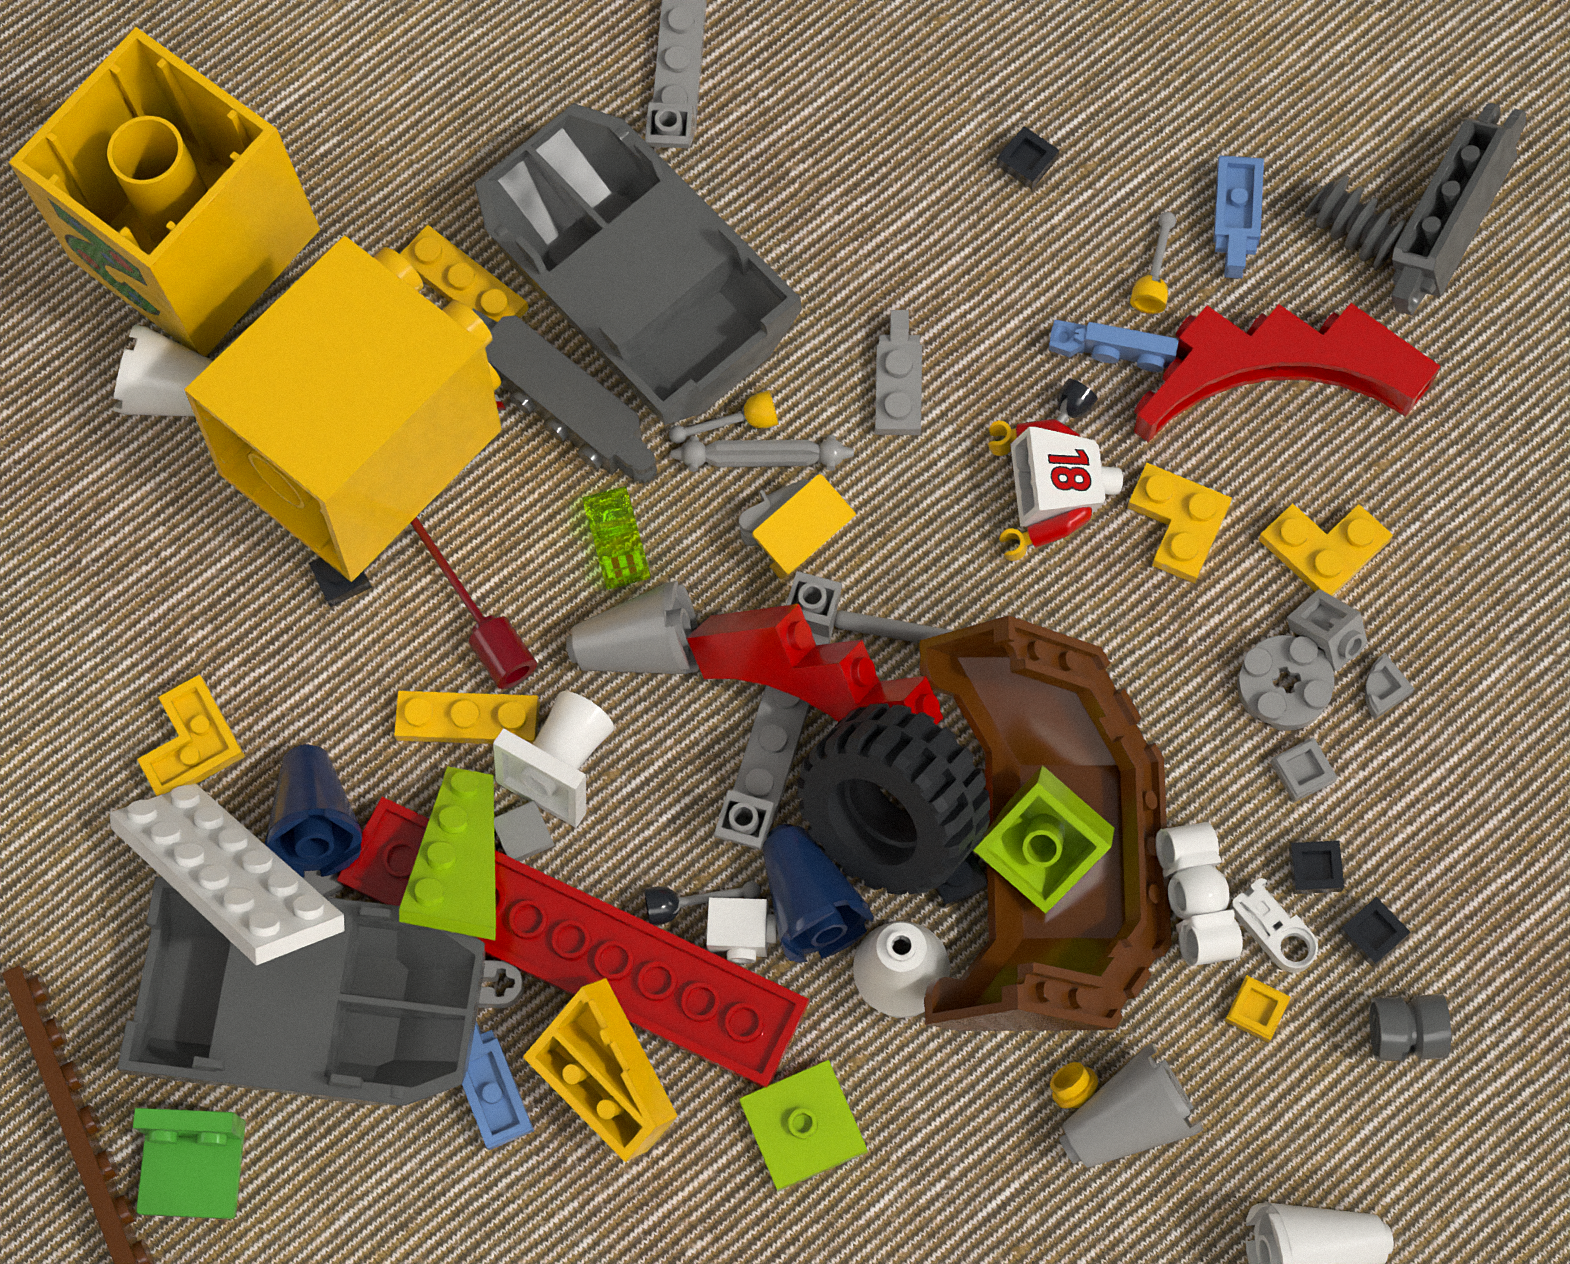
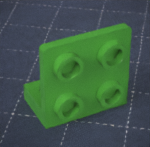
[133,1108,246,1219]

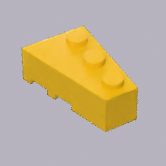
[523,978,678,1162]

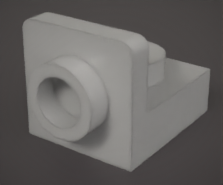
[1287,589,1367,671]

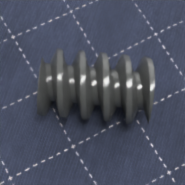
[1304,175,1407,271]

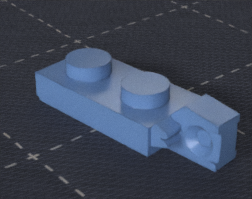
[1213,155,1264,279]
[1049,320,1179,372]
[462,1021,534,1150]

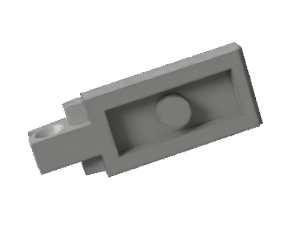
[875,310,922,435]

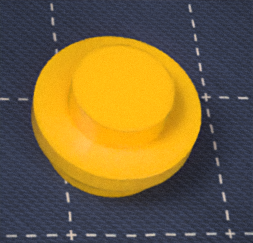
[1050,1062,1098,1109]

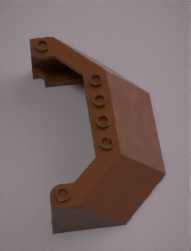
[919,615,1172,1031]

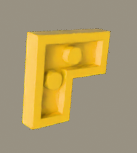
[1127,463,1232,584]
[1259,503,1393,596]
[137,674,246,796]

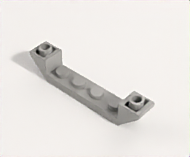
[645,0,707,148]
[714,571,842,850]

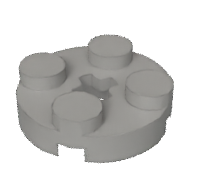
[1237,635,1334,731]

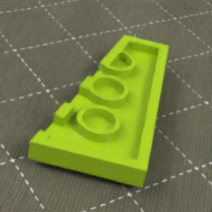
[399,766,496,940]

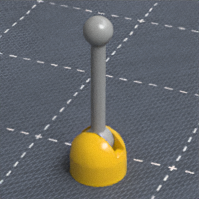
[1130,212,1176,314]
[669,390,779,443]

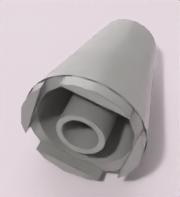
[566,581,699,674]
[1059,1043,1204,1168]

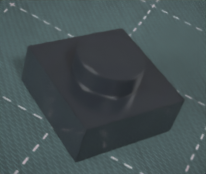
[997,126,1060,190]
[309,557,372,607]
[1289,840,1345,894]
[935,851,988,909]
[1339,896,1411,967]

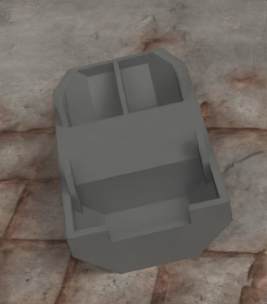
[474,103,802,425]
[117,877,485,1106]

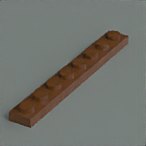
[2,965,154,1264]

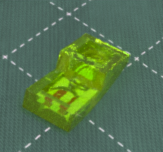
[582,486,651,590]

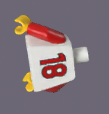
[988,419,1123,561]

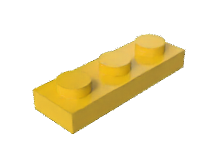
[400,225,529,322]
[394,691,540,744]

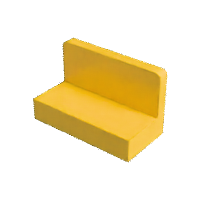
[752,474,857,580]

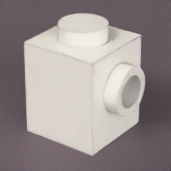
[707,897,778,964]

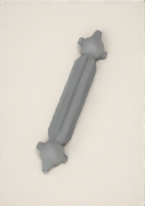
[671,435,854,472]

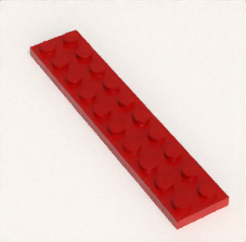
[337,797,810,1088]

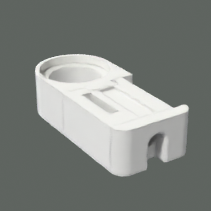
[1230,878,1318,973]

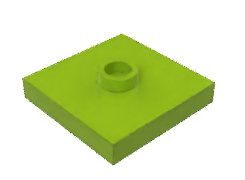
[739,1060,868,1192]

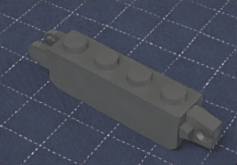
[1391,102,1527,315]
[472,308,657,485]

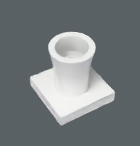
[493,691,614,828]

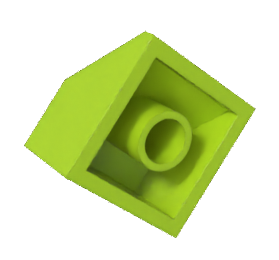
[973,765,1115,913]

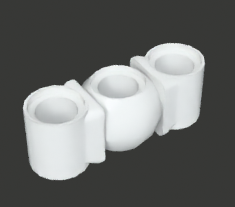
[1155,822,1243,966]

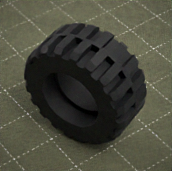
[798,704,990,895]

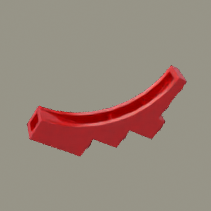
[1134,303,1441,442]
[686,604,943,725]

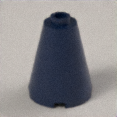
[265,744,363,878]
[762,824,874,963]

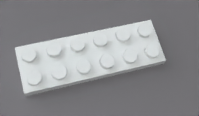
[110,783,344,965]

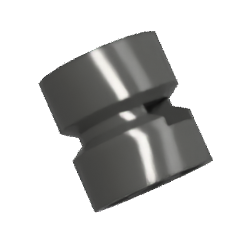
[1369,994,1451,1062]

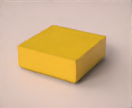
[1224,975,1291,1043]

